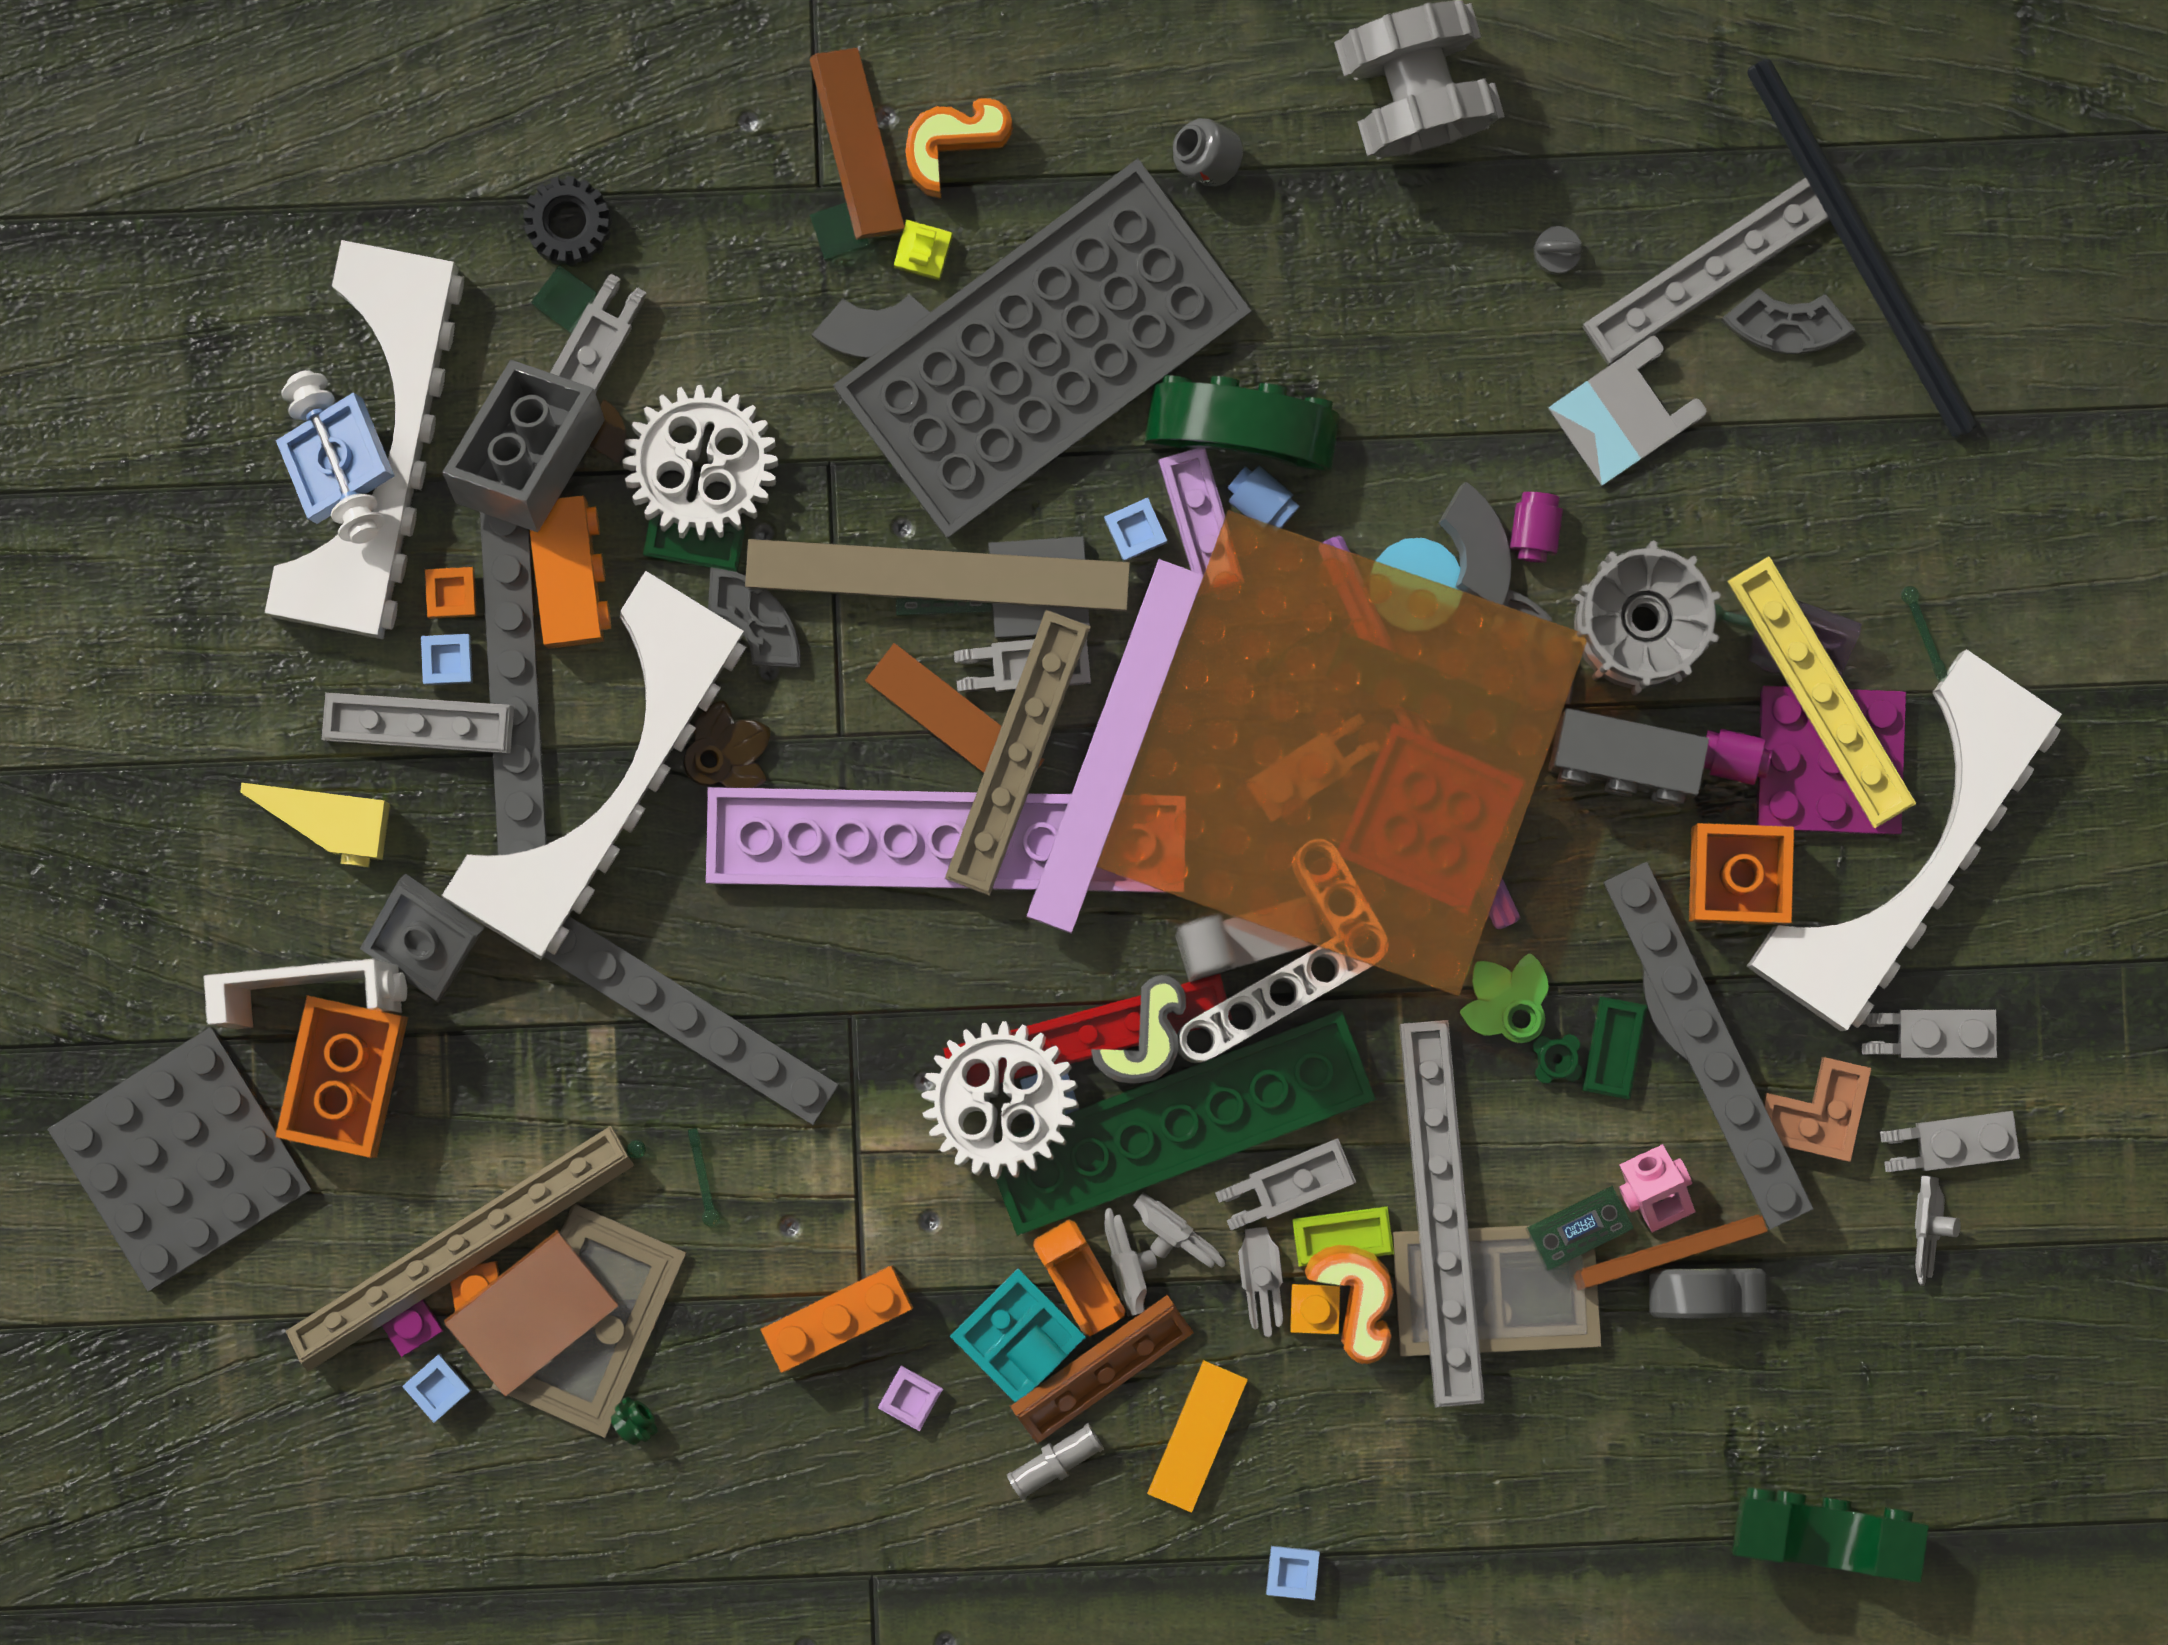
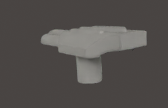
[1915,1176,1961,1286]
[1133,1192,1225,1268]
[1104,1208,1157,1316]
[1238,1227,1283,1337]

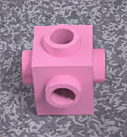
[1619,1144,1695,1232]

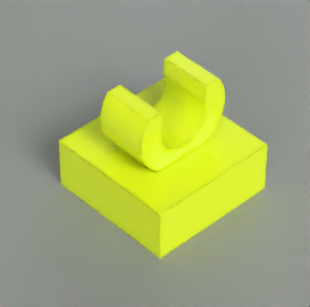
[894,220,953,281]

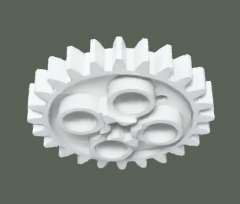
[623,385,778,540]
[922,1021,1079,1179]

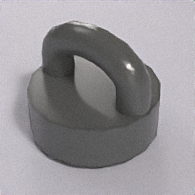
[1534,226,1582,276]

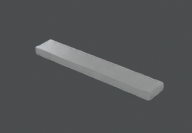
[1582,178,1830,365]

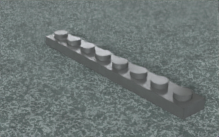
[480,512,547,855]
[1603,862,1813,1230]
[544,916,839,1125]

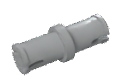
[1007,1423,1104,1500]

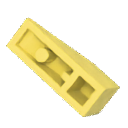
[240,783,390,867]

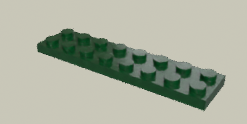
[995,1010,1376,1236]

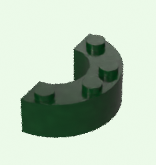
[1144,375,1340,472]
[1732,1487,1929,1583]

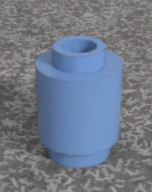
[1228,466,1300,535]

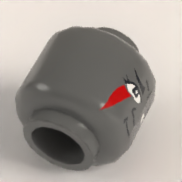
[1173,118,1243,187]

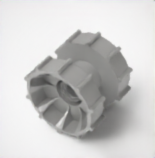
[1334,0,1505,160]
[1569,541,1720,696]

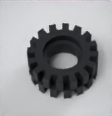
[523,176,612,267]

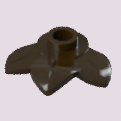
[683,701,771,788]

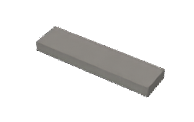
[322,693,514,754]

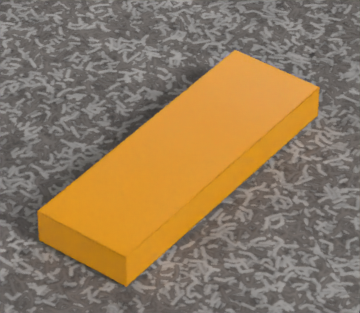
[1147,1360,1248,1513]

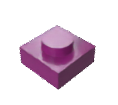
[382,1299,444,1357]

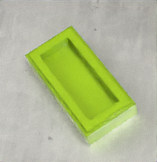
[1292,1206,1394,1267]

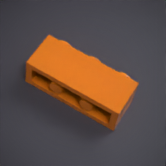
[530,496,611,649]
[760,1265,913,1373]

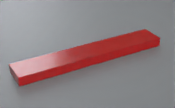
[943,974,1233,1087]

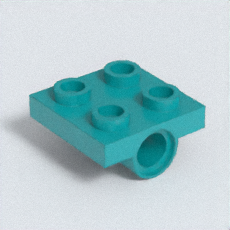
[950,1268,1086,1402]

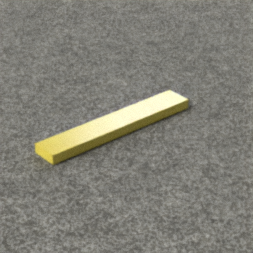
[1727,557,1916,828]

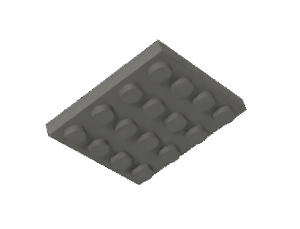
[47,1027,313,1292]

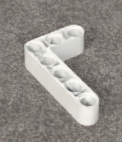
[1177,839,1388,1063]

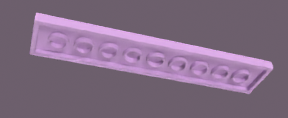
[706,787,1186,893]

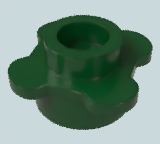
[1533,1034,1582,1084]
[611,1397,658,1445]

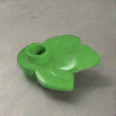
[1460,954,1549,1043]

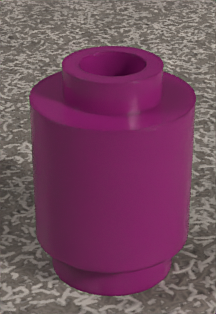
[1510,491,1563,563]
[1703,728,1772,785]

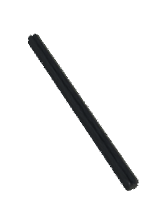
[1747,59,1976,438]

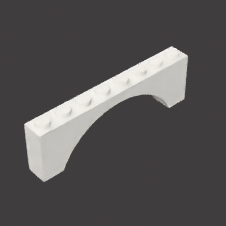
[265,240,464,639]
[442,571,746,960]
[1746,649,2062,1031]

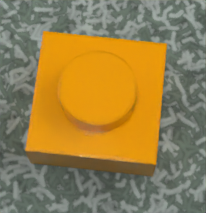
[1290,1284,1340,1334]

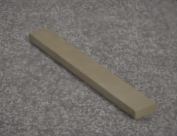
[745,539,1130,611]
[286,1126,634,1372]

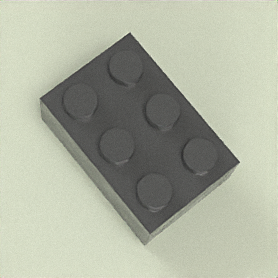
[442,360,605,532]
[1548,709,1709,807]

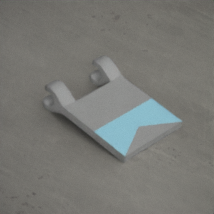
[1548,336,1707,486]

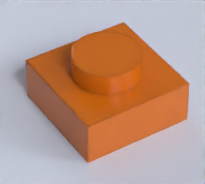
[425,567,477,619]
[450,1261,500,1311]

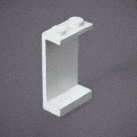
[204,959,407,1029]

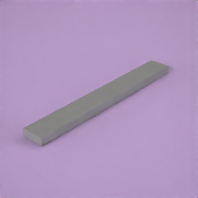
[1399,1020,1484,1408]

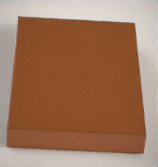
[444,1230,618,1397]

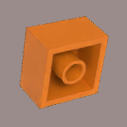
[1689,823,1794,925]

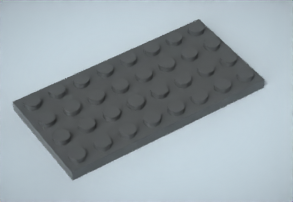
[833,158,1251,539]

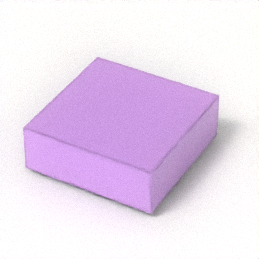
[878,1365,943,1431]

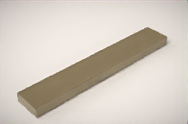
[945,610,1091,896]

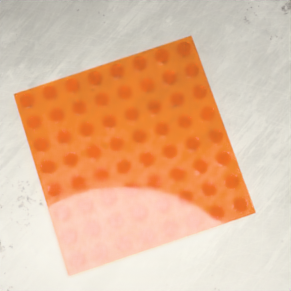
[1096,510,1587,996]

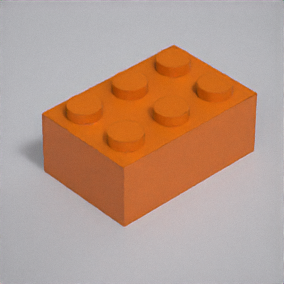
[276,996,408,1158]

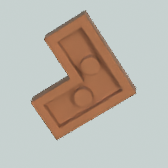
[1763,1057,1871,1162]

